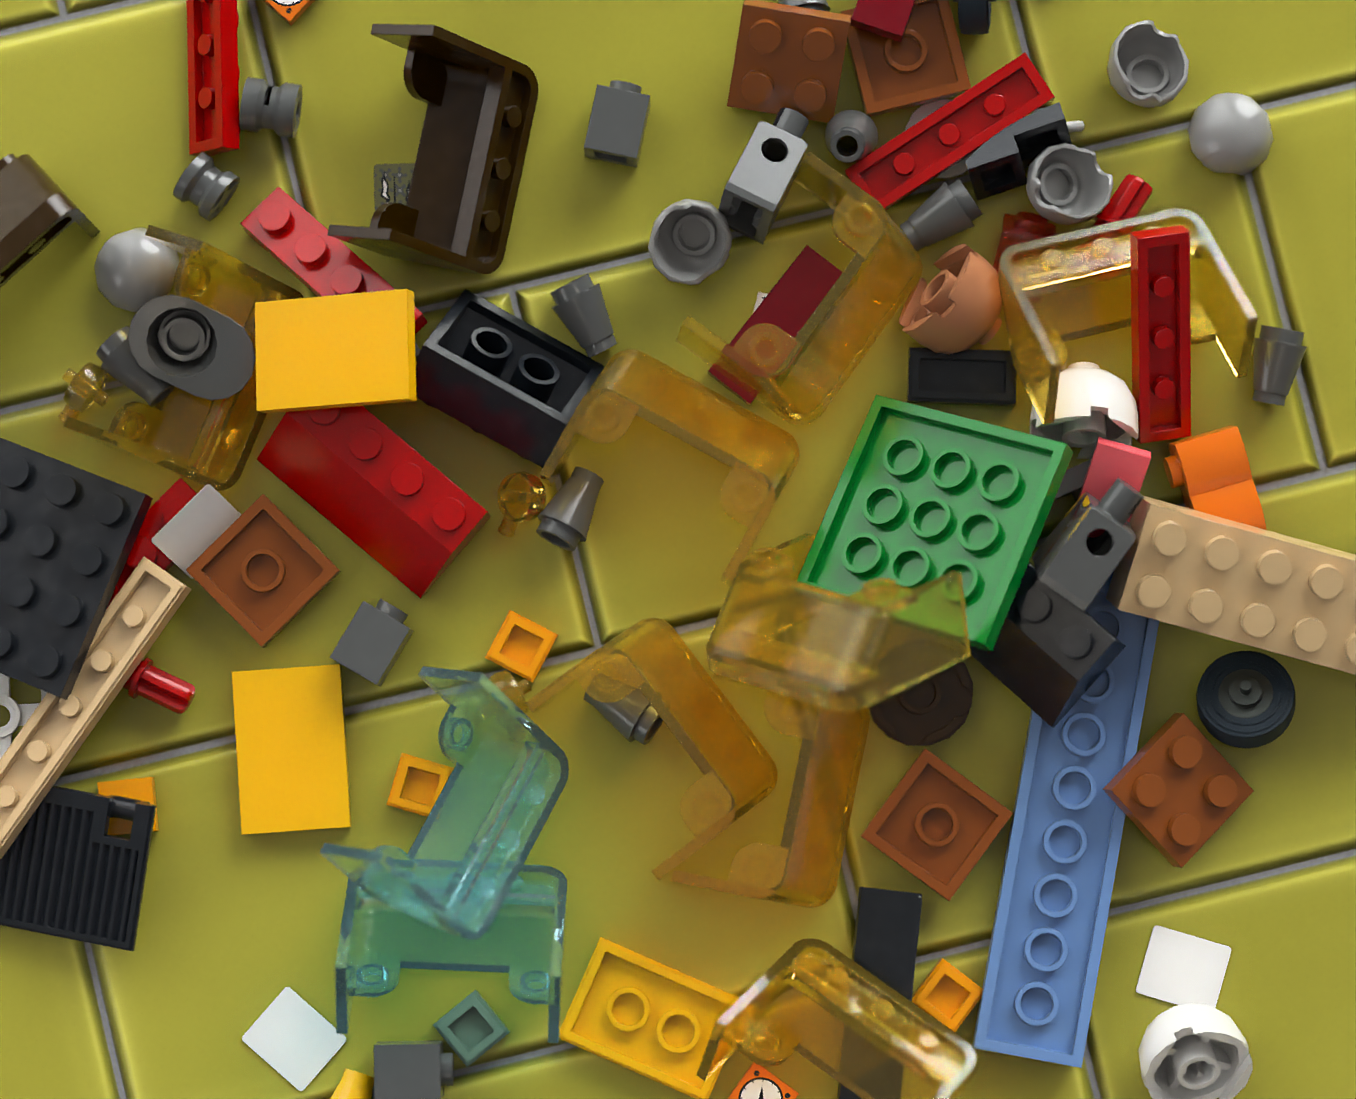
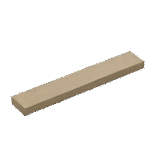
[0,557,192,859]

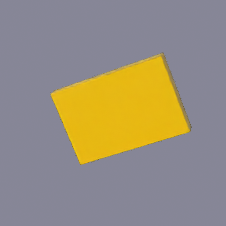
[255,289,416,413]
[232,664,352,835]
[556,936,750,1099]

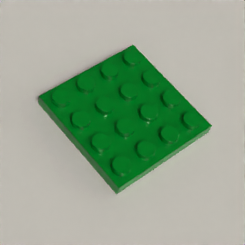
[794,395,1074,652]

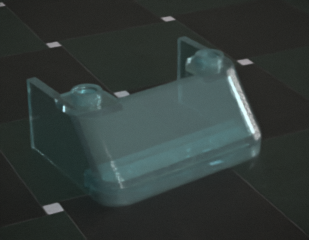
[320,666,569,940]
[335,858,567,1043]

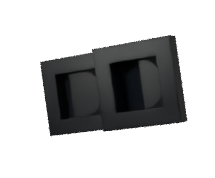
[965,102,1072,201]

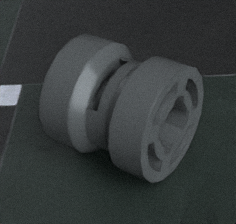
[239,77,303,138]

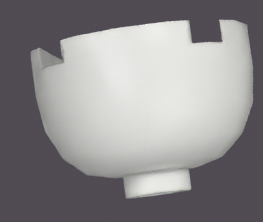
[1029,362,1138,459]
[1138,1003,1253,1099]

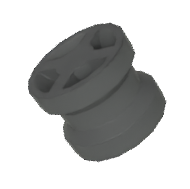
[173,152,240,221]

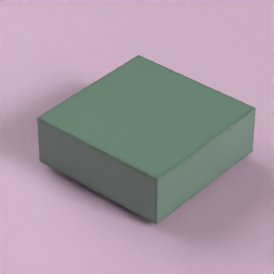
[433,990,510,1067]

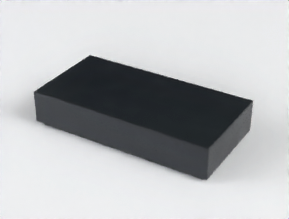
[907,347,1017,406]

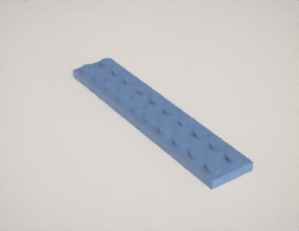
[972,511,1159,1068]

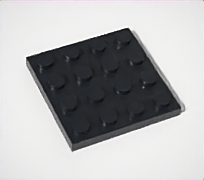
[0,438,153,700]

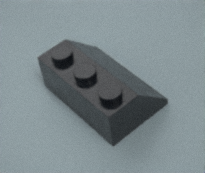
[416,289,606,469]
[956,561,1126,728]

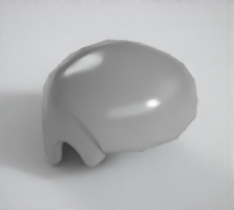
[1107,20,1189,108]
[1188,92,1273,175]
[1026,143,1114,226]
[648,199,732,285]
[94,227,181,312]

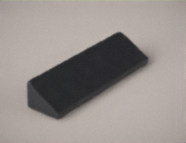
[837,887,922,1099]

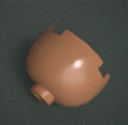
[899,244,1003,354]

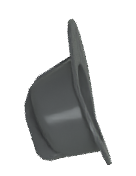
[128,294,256,400]

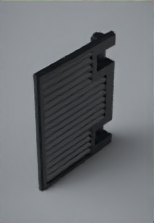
[0,786,156,951]

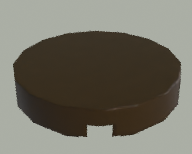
[865,639,973,746]

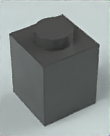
[584,80,650,168]
[330,598,414,687]
[374,1040,454,1099]

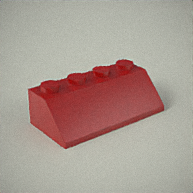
[257,406,491,598]

